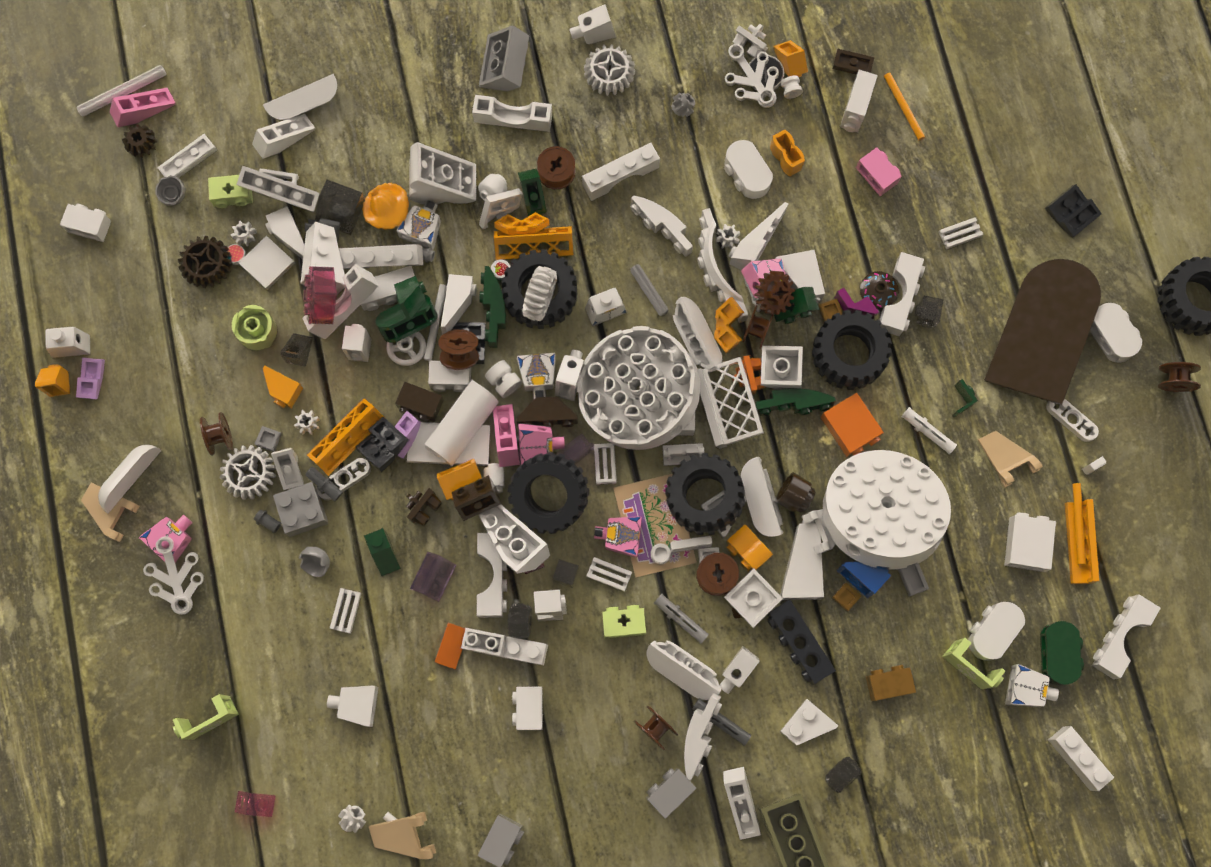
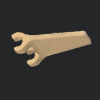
[978,431,1043,488]
[81,482,140,542]
[369,812,436,859]

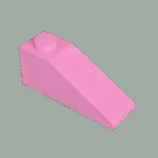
[110,88,175,127]
[493,404,520,467]

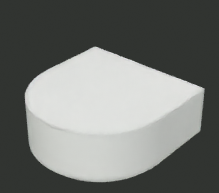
[1082,456,1106,475]

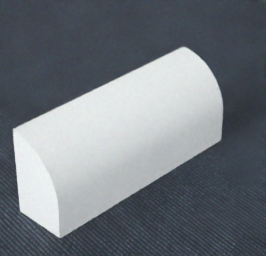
[425,380,499,466]

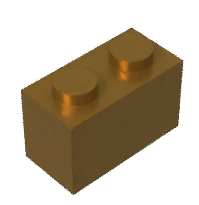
[866,665,916,702]

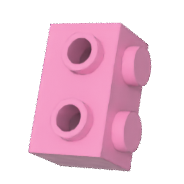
[856,147,902,196]

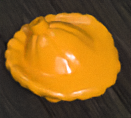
[362,183,409,230]

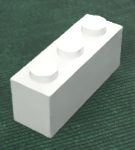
[361,266,415,311]
[1048,726,1114,791]

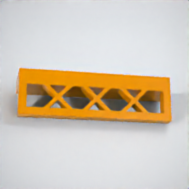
[494,226,573,260]
[307,399,386,476]
[1065,499,1099,584]

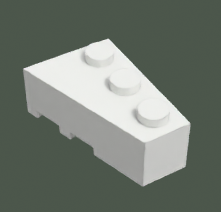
[300,222,345,295]

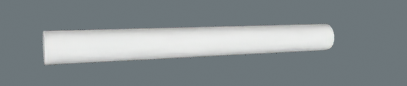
[424,284,447,361]

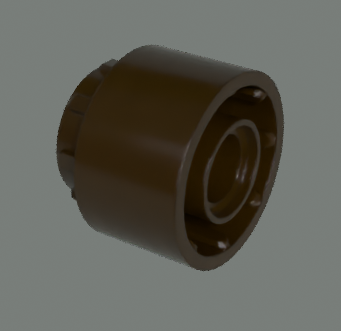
[775,472,816,513]

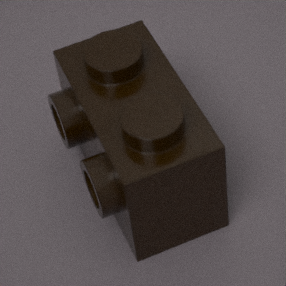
[395,381,444,422]
[452,475,501,521]

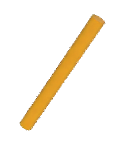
[884,73,925,141]
[1072,483,1086,565]

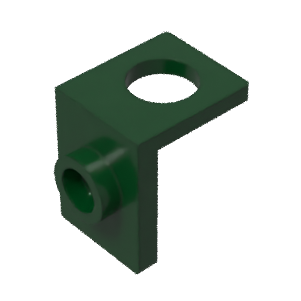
[952,379,978,417]

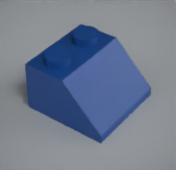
[836,562,891,598]

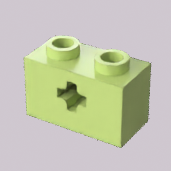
[208,175,253,208]
[602,605,646,639]

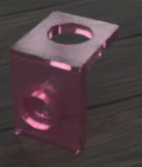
[235,791,276,817]

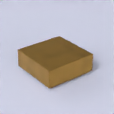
[818,299,843,322]
[832,582,861,612]

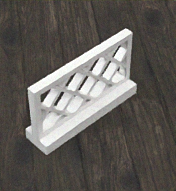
[698,357,764,449]

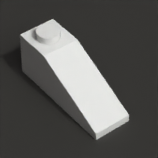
[252,114,315,159]
[265,207,305,259]
[441,274,477,335]
[723,767,761,840]

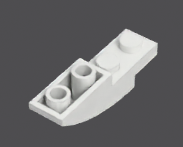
[630,195,693,257]
[461,628,548,666]
[684,693,722,781]

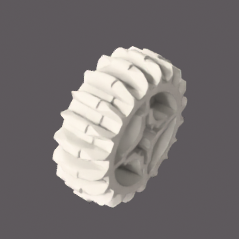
[584,44,635,96]
[522,266,557,321]
[220,445,276,500]

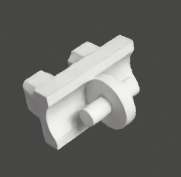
[733,24,768,58]

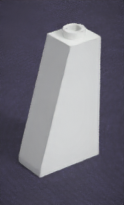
[780,521,824,600]

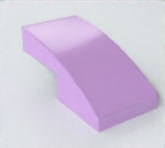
[76,358,105,399]
[395,411,421,458]

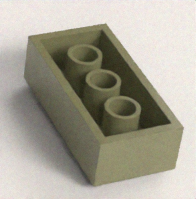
[758,794,829,867]

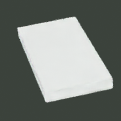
[407,422,490,466]

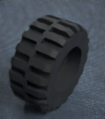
[501,250,577,329]
[1158,256,1211,336]
[812,310,892,390]
[508,452,589,534]
[665,453,745,535]

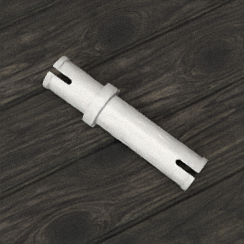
[901,407,957,454]

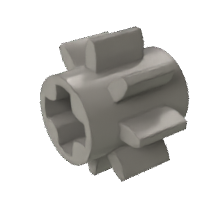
[672,92,695,117]

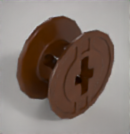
[537,146,576,190]
[742,305,774,349]
[438,330,479,370]
[1158,362,1201,392]
[200,412,233,456]
[696,553,739,596]
[633,706,678,750]

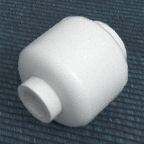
[478,174,507,201]

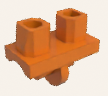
[732,355,766,395]

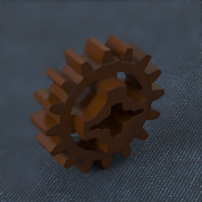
[754,270,795,315]

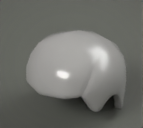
[155,175,186,206]
[299,547,330,578]

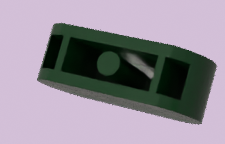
[375,294,438,343]
[1040,621,1084,685]

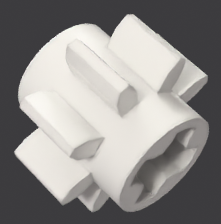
[231,221,257,246]
[716,224,740,249]
[294,410,320,435]
[338,805,366,833]

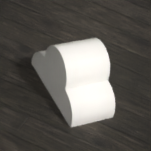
[409,142,476,204]

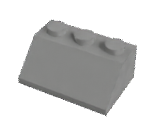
[479,25,529,91]

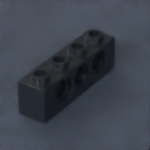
[767,600,836,685]

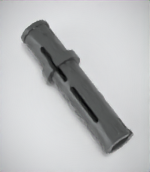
[692,698,751,746]

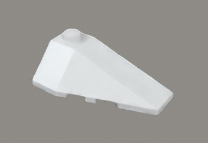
[729,202,788,270]
[479,505,550,574]

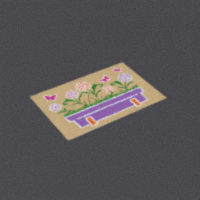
[613,474,697,577]

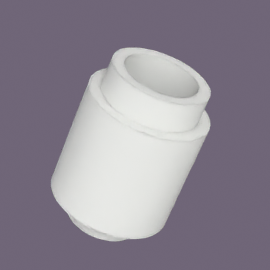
[484,463,505,493]

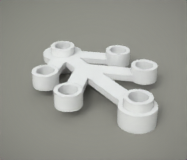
[725,44,779,108]
[143,536,204,615]

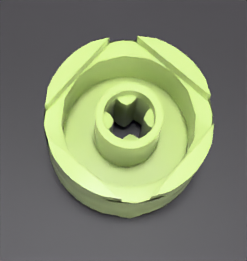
[232,305,277,350]

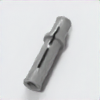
[654,594,709,644]

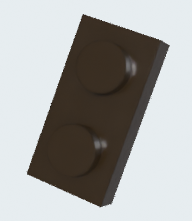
[832,49,874,75]

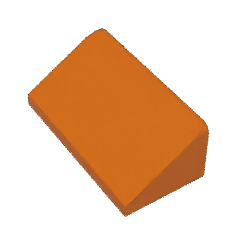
[435,622,465,670]

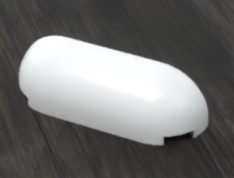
[263,74,337,120]
[673,297,722,369]
[98,445,161,514]
[741,457,783,537]
[647,641,722,700]

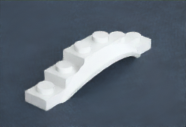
[697,208,748,323]

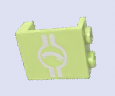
[942,638,1005,689]
[173,694,239,740]

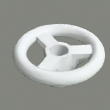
[386,332,426,366]

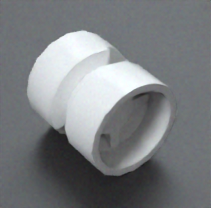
[485,360,522,398]

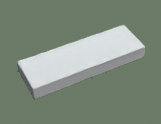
[157,134,217,178]

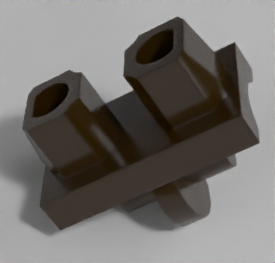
[406,488,442,526]

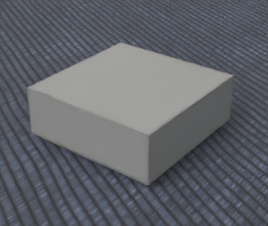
[255,426,282,452]

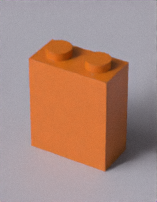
[820,393,884,457]

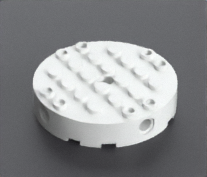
[577,326,700,450]
[822,450,951,569]

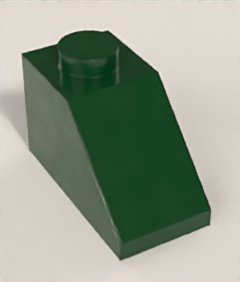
[518,168,547,216]
[394,275,427,320]
[364,528,401,577]

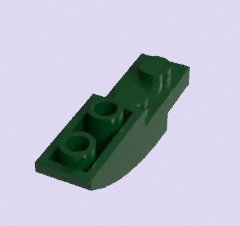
[479,266,507,348]
[755,388,836,416]

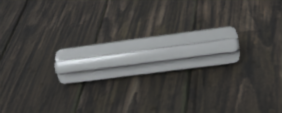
[630,264,668,316]

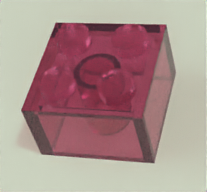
[303,266,337,324]

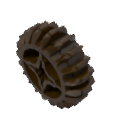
[178,236,233,289]

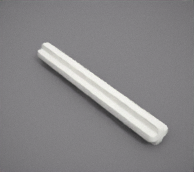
[77,65,166,116]

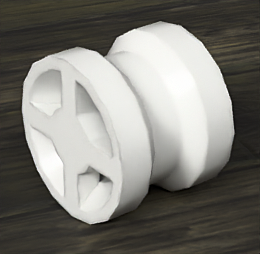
[781,76,803,99]

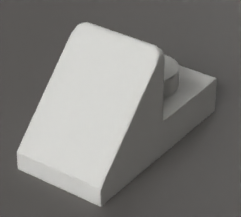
[271,448,304,490]

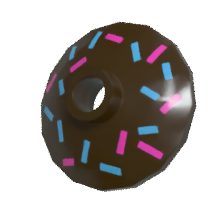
[860,271,899,309]

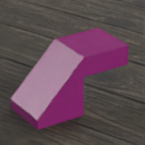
[834,288,879,319]

